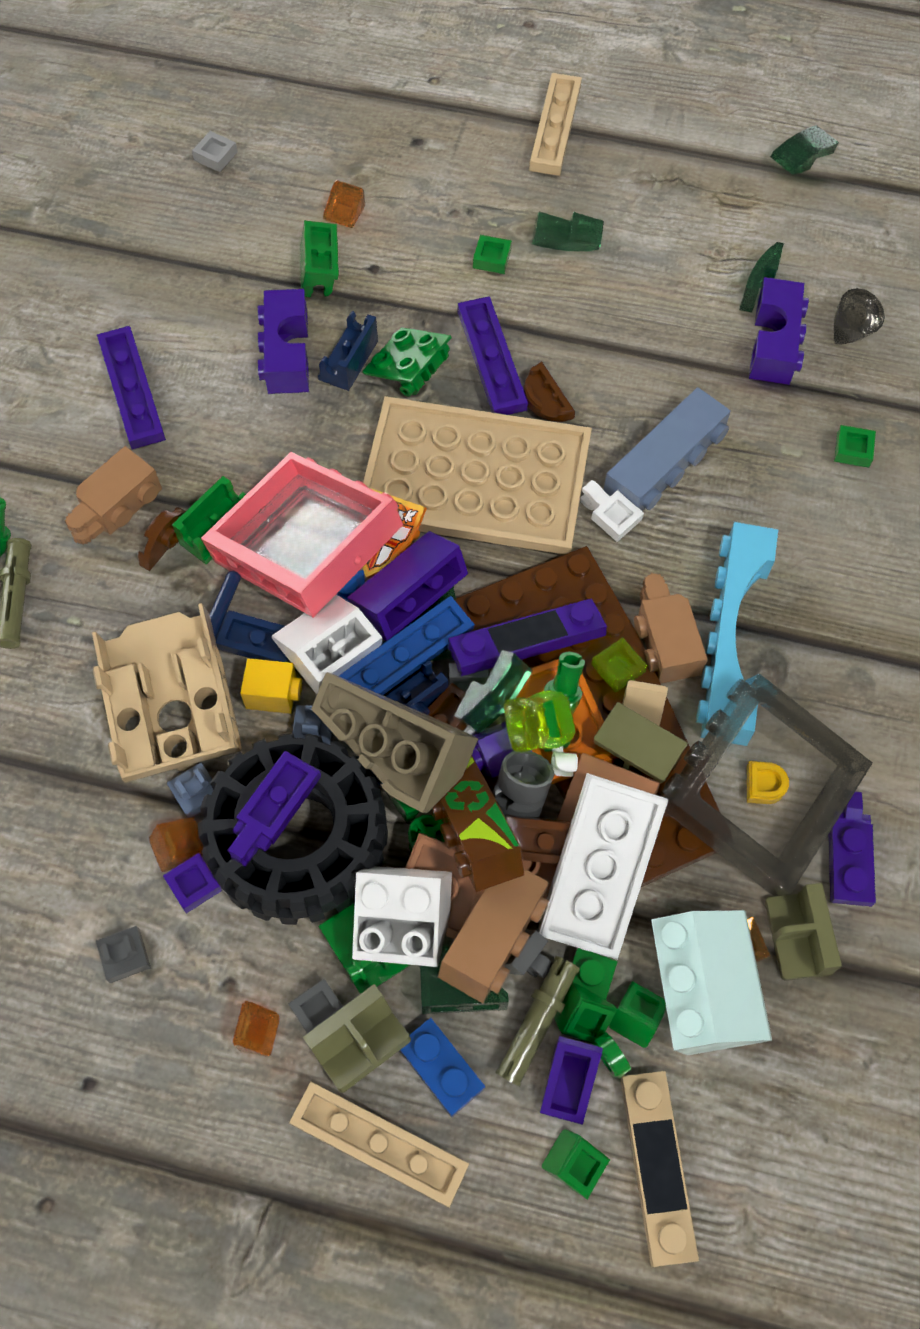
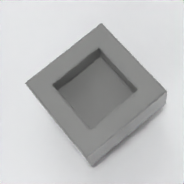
[192,131,238,172]

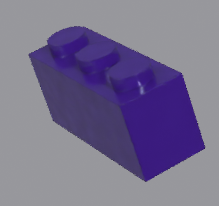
[347,531,468,641]

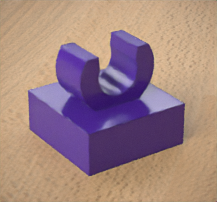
[163,853,222,914]

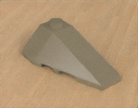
[311,672,478,813]

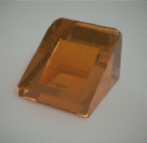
[323,180,365,228]
[149,817,204,872]
[232,1001,280,1057]

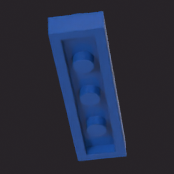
[339,596,475,695]

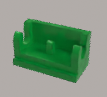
[300,220,339,297]
[172,476,246,565]

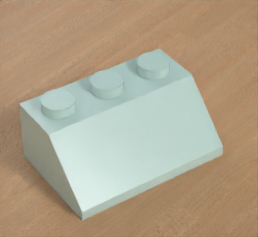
[651,910,772,1055]

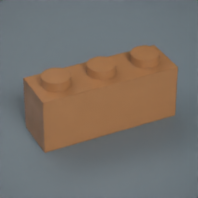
[438,869,550,1003]

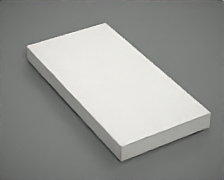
[537,773,668,960]

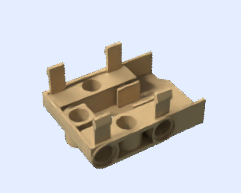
[92,603,242,783]

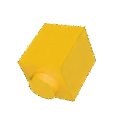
[240,658,302,714]

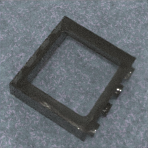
[662,674,873,896]

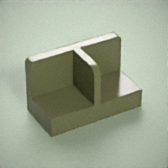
[594,702,688,783]
[765,883,842,981]
[303,984,411,1093]

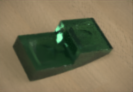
[770,125,839,175]
[531,211,604,251]
[739,242,784,313]
[454,650,532,733]

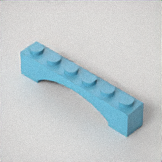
[696,522,778,746]

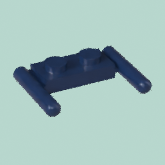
[210,571,298,672]

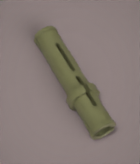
[0,538,32,649]
[495,956,580,1087]

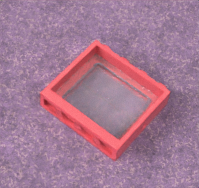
[201,452,403,618]

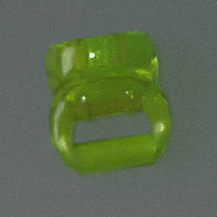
[503,690,576,752]

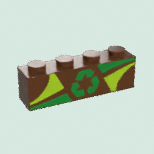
[430,755,524,892]

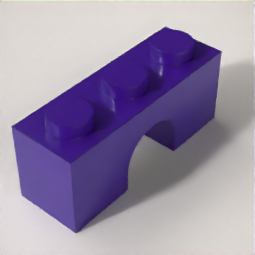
[749,277,809,385]
[258,289,309,394]

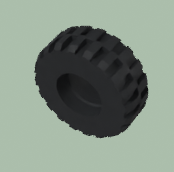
[198,733,388,925]

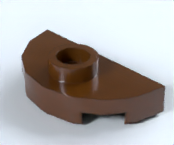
[524,361,575,422]
[138,507,186,571]

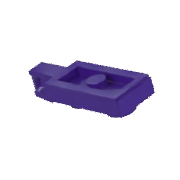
[228,751,321,867]
[828,791,876,907]

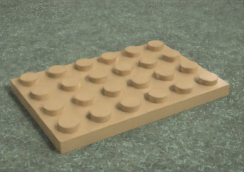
[356,396,592,555]

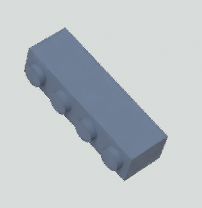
[604,387,731,511]

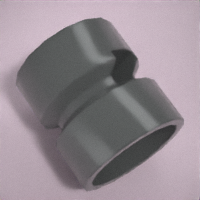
[492,750,554,818]

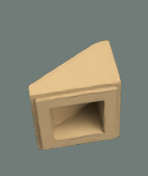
[623,680,668,726]

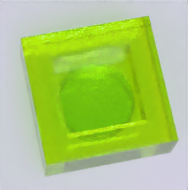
[591,637,648,693]

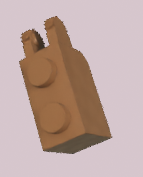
[65,446,162,545]
[634,573,708,683]

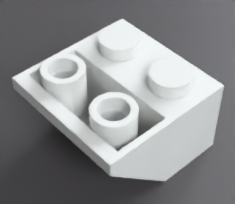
[272,595,382,695]
[352,866,452,967]

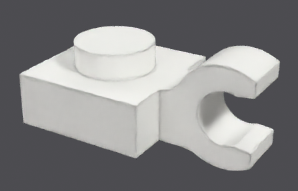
[580,480,644,542]

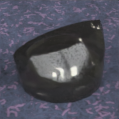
[833,288,885,345]

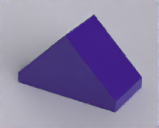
[540,1036,603,1125]

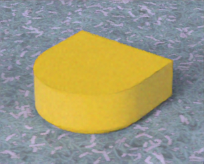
[746,761,789,804]

